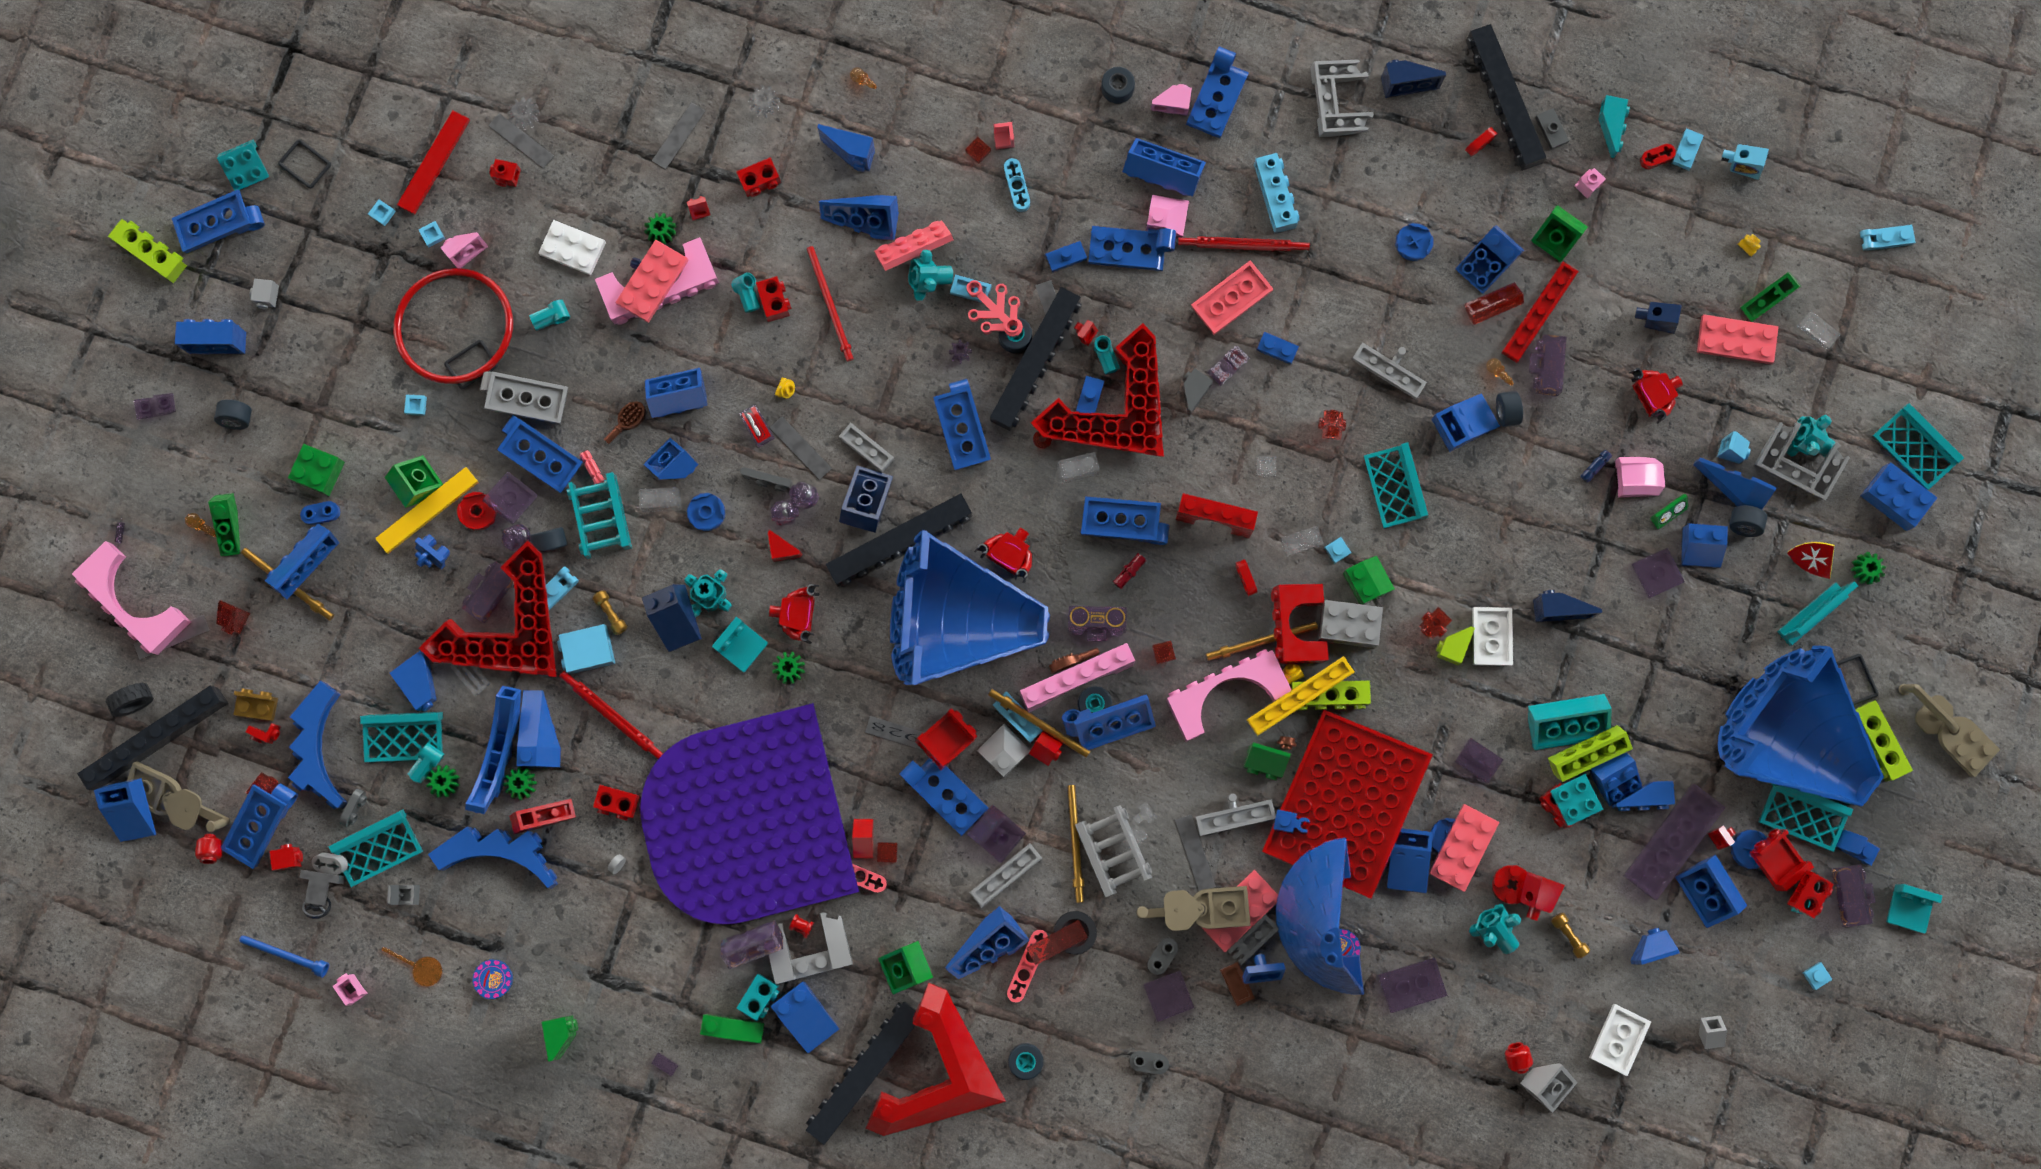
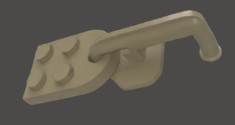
[1899,684,2000,777]
[127,761,231,832]
[1136,886,1251,931]

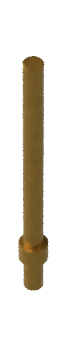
[241,548,334,621]
[1206,622,1318,661]
[988,689,1090,758]
[1067,785,1085,903]

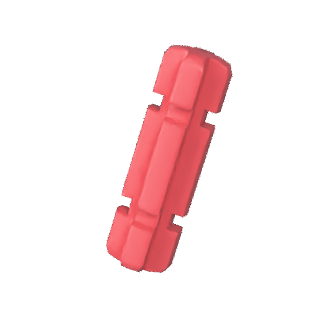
[580,450,604,484]

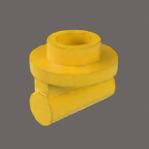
[1737,234,1761,257]
[774,377,795,398]
[1282,663,1304,684]

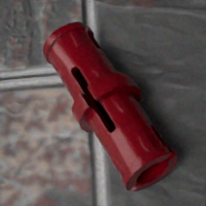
[1112,553,1146,590]

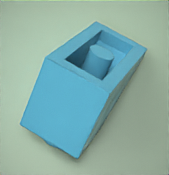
[1717,431,1750,464]

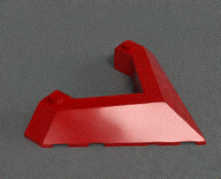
[1030,323,1164,457]
[419,541,557,677]
[865,982,1006,1136]

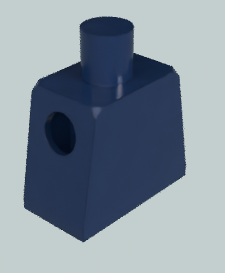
[1635,302,1682,334]

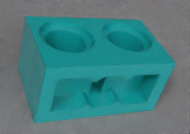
[737,974,780,1021]

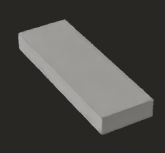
[839,422,894,473]

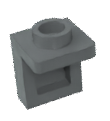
[387,885,420,905]

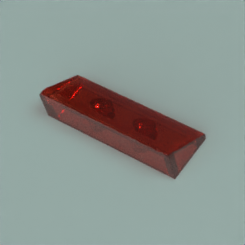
[1464,282,1524,325]
[1027,920,1088,965]

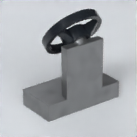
[300,870,345,919]

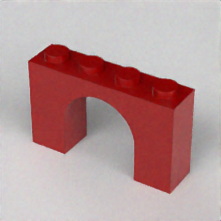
[1175,493,1258,538]
[1271,584,1329,664]

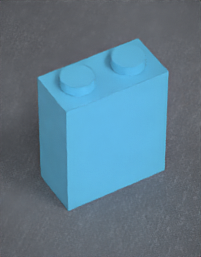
[557,624,615,674]

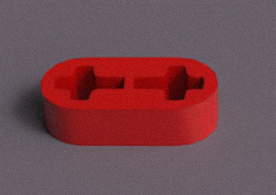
[1465,127,1498,157]
[1640,144,1676,169]
[1235,559,1258,596]

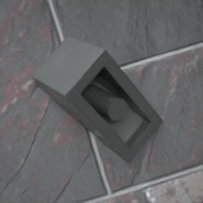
[1182,368,1213,415]

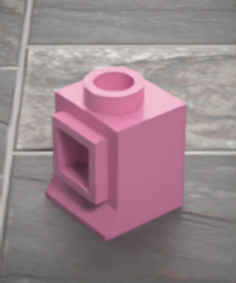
[1574,168,1606,199]
[333,973,368,1006]

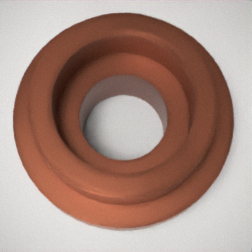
[1277,736,1296,750]

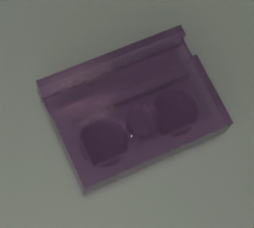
[1454,738,1503,783]

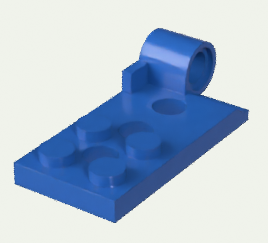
[1186,46,1249,138]
[172,190,265,254]
[1088,226,1176,271]
[933,379,991,470]
[497,415,583,494]
[1081,496,1170,545]
[1062,694,1156,750]
[899,758,989,836]
[221,783,298,869]

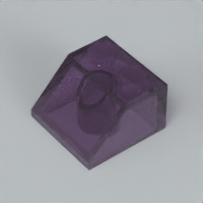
[967,805,1026,863]

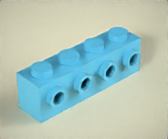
[1254,153,1300,234]

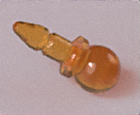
[850,67,877,89]
[1486,358,1514,385]
[185,513,216,537]

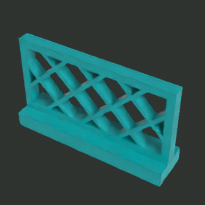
[1872,403,1964,490]
[1364,442,1429,529]
[1777,581,1858,646]
[360,712,443,762]
[1758,784,1853,852]
[328,809,423,887]

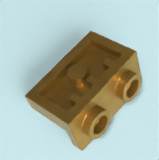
[233,688,278,721]

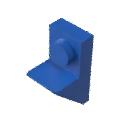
[1836,829,1880,866]

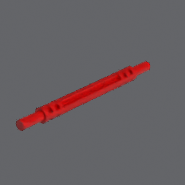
[1178,236,1310,251]
[559,671,663,759]

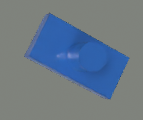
[1045,241,1087,273]
[1076,376,1104,413]
[1242,954,1286,984]

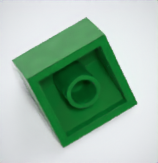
[1531,205,1588,262]
[384,455,443,508]
[1343,556,1395,605]
[1243,742,1291,781]
[878,941,933,995]
[542,1015,578,1062]

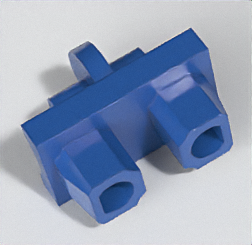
[415,534,450,570]

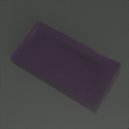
[652,1052,679,1076]

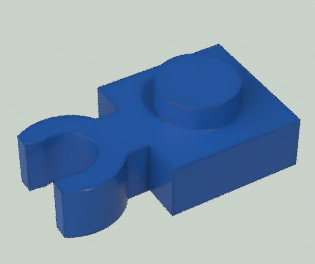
[1273,809,1310,834]

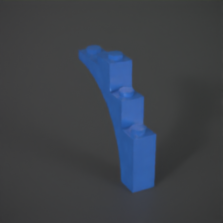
[288,681,348,809]
[465,686,521,814]
[428,827,558,889]

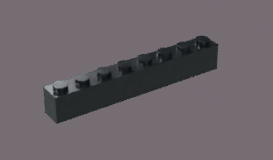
[1466,24,1546,171]
[990,287,1082,431]
[826,493,972,587]
[77,685,228,791]
[806,1001,916,1145]

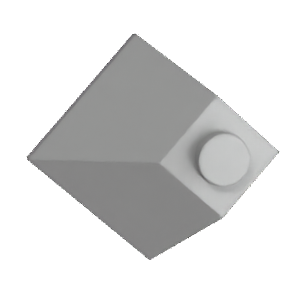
[977,724,1030,778]
[1520,1063,1578,1113]

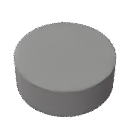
[608,854,626,874]

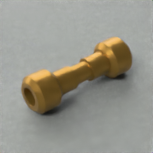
[592,590,627,635]
[1551,913,1590,959]

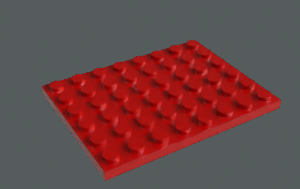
[1262,710,1433,900]

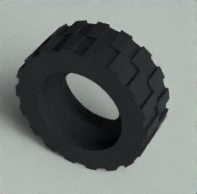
[105,683,154,717]
[1054,911,1097,955]

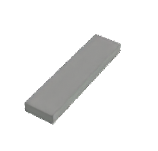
[969,843,1042,908]

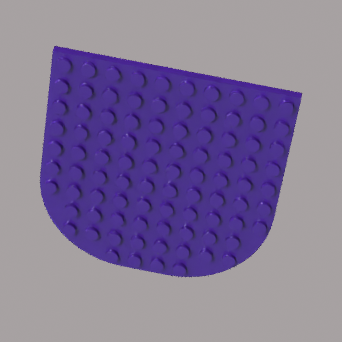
[640,703,859,924]

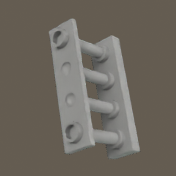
[1075,805,1152,897]

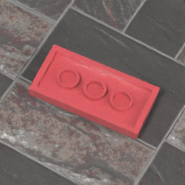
[874,220,954,271]
[615,240,689,323]
[1191,260,1273,335]
[1697,314,1778,364]
[1429,804,1499,892]
[1201,870,1278,953]

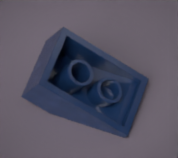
[1381,59,1446,98]
[839,466,893,533]
[642,584,702,652]
[1533,590,1602,622]

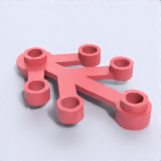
[967,280,1023,337]

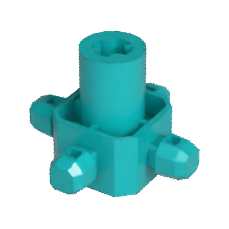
[908,250,953,301]
[1786,415,1835,457]
[684,569,732,617]
[1469,904,1521,954]

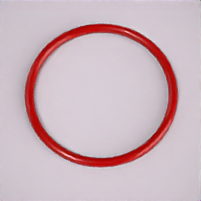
[393,268,513,384]

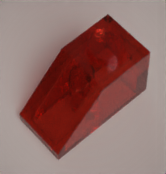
[216,600,250,635]

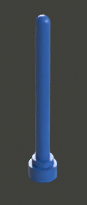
[239,936,329,978]

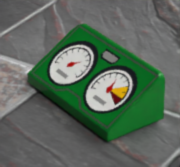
[1650,494,1689,529]

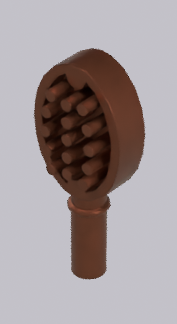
[604,401,646,444]
[1049,648,1100,674]

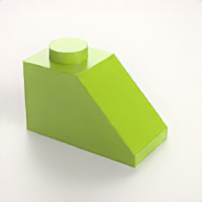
[1436,626,1475,665]

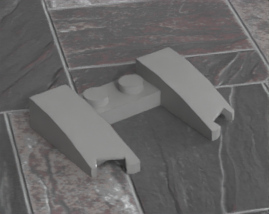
[1310,60,1374,137]
[1754,422,1850,500]
[765,912,853,984]

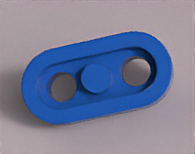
[300,501,341,525]

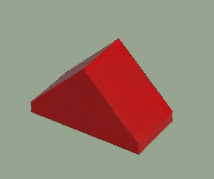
[768,530,803,562]
[852,819,874,858]

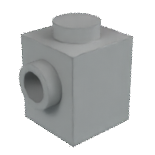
[249,279,279,309]
[1699,1016,1727,1049]

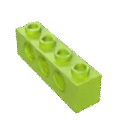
[108,219,187,283]
[1290,681,1371,710]
[1855,700,1913,782]
[1548,725,1633,782]

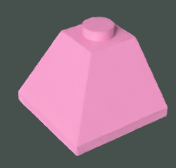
[1146,195,1189,237]
[441,232,488,268]

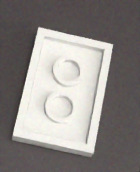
[539,220,606,276]
[1472,607,1513,666]
[1589,1004,1651,1076]

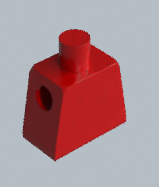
[1520,871,1565,921]

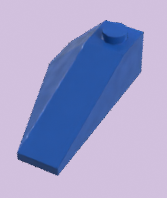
[819,195,899,240]
[1693,458,1776,510]
[517,690,561,768]
[945,906,1029,979]

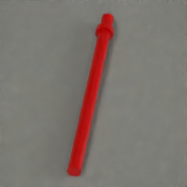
[807,246,854,362]

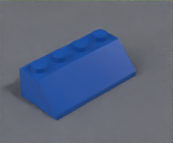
[1122,138,1206,197]
[265,524,339,600]

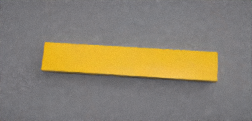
[375,467,479,554]
[1247,656,1355,736]

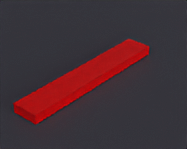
[397,110,470,215]
[1501,261,1579,363]

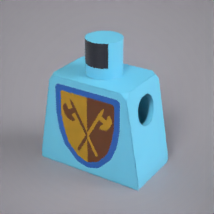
[1721,144,1769,180]

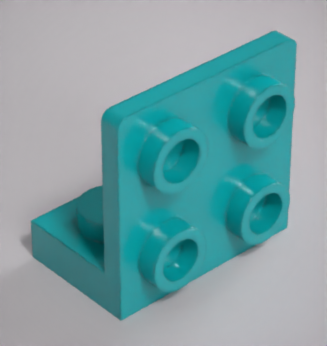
[217,139,269,191]
[712,616,768,672]
[1550,774,1603,826]
[1886,884,1943,933]

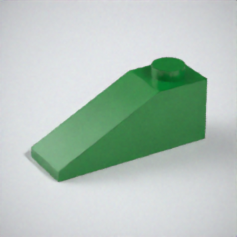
[1740,272,1801,322]
[700,1014,765,1043]

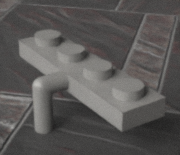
[1352,342,1427,399]
[1195,794,1276,836]

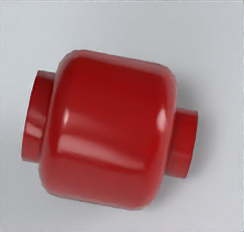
[195,834,223,864]
[1504,1042,1533,1074]

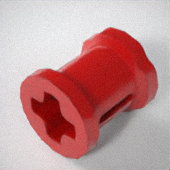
[789,914,814,938]

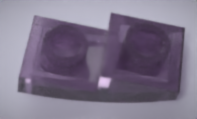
[134,393,176,420]

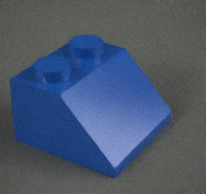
[1681,523,1728,568]

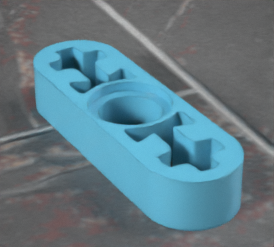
[1004,158,1030,212]

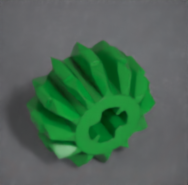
[644,213,676,245]
[1851,552,1886,585]
[772,652,805,684]
[426,765,460,798]
[503,767,537,800]

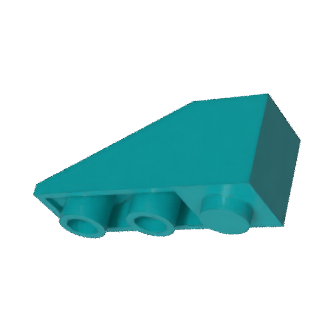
[1598,95,1630,158]

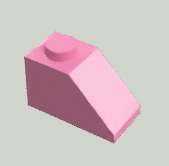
[1151,84,1192,115]

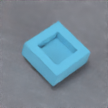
[368,200,396,226]
[419,221,445,247]
[404,395,427,416]
[1324,537,1352,564]
[1802,962,1832,990]

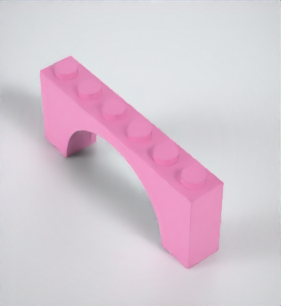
[595,237,719,325]
[72,541,191,655]
[1020,643,1135,712]
[1166,649,1291,742]

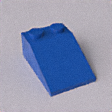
[817,124,875,172]
[771,981,839,1053]

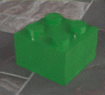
[288,444,345,496]

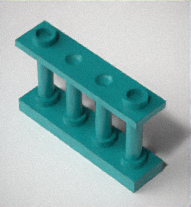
[567,472,632,559]

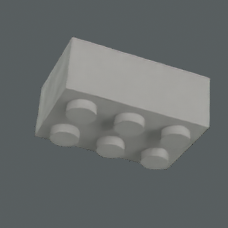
[1318,600,1383,648]

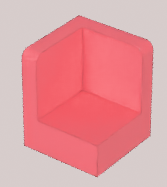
[993,122,1014,150]

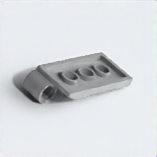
[480,372,568,425]

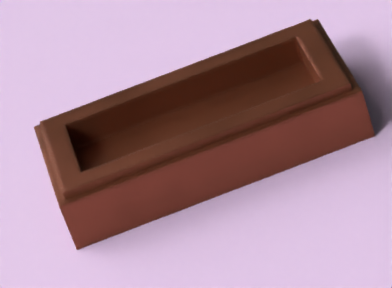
[1220,962,1255,1006]

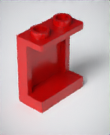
[915,708,977,770]
[1750,828,1814,891]

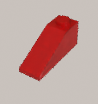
[510,799,576,834]

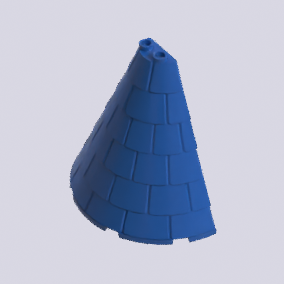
[890,530,1050,686]
[1718,646,1884,807]
[1276,838,1364,995]

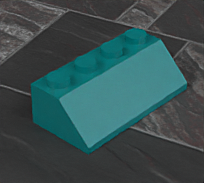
[1528,694,1612,750]

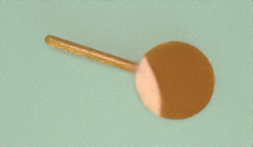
[382,947,442,986]

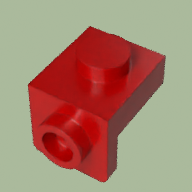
[246,723,281,744]

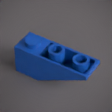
[1612,781,1675,811]

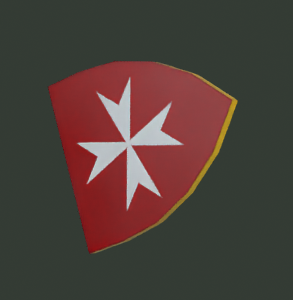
[1787,542,1835,579]

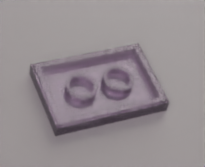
[1378,957,1448,1013]

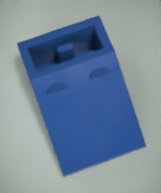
[1456,225,1524,294]
[1431,393,1500,452]
[94,778,156,842]
[1387,828,1433,894]

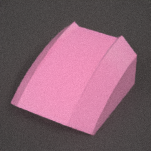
[1615,457,1665,498]

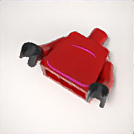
[1629,368,1683,424]
[974,528,1032,583]
[769,584,820,644]

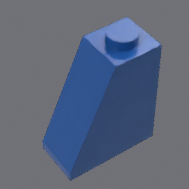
[390,650,437,712]

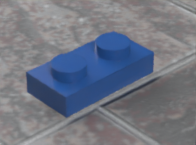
[1257,332,1299,365]

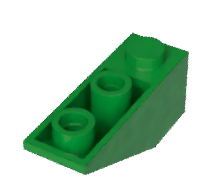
[208,493,240,556]

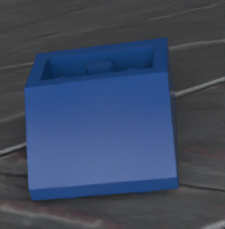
[1590,752,1642,806]

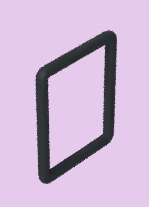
[278,139,331,189]
[444,340,498,389]
[1836,654,1879,705]

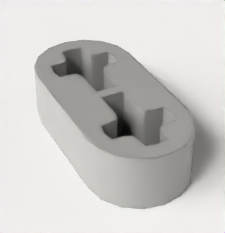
[312,853,348,875]

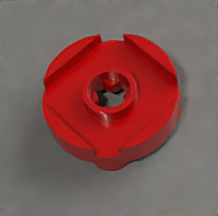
[457,492,497,531]
[1492,865,1527,904]

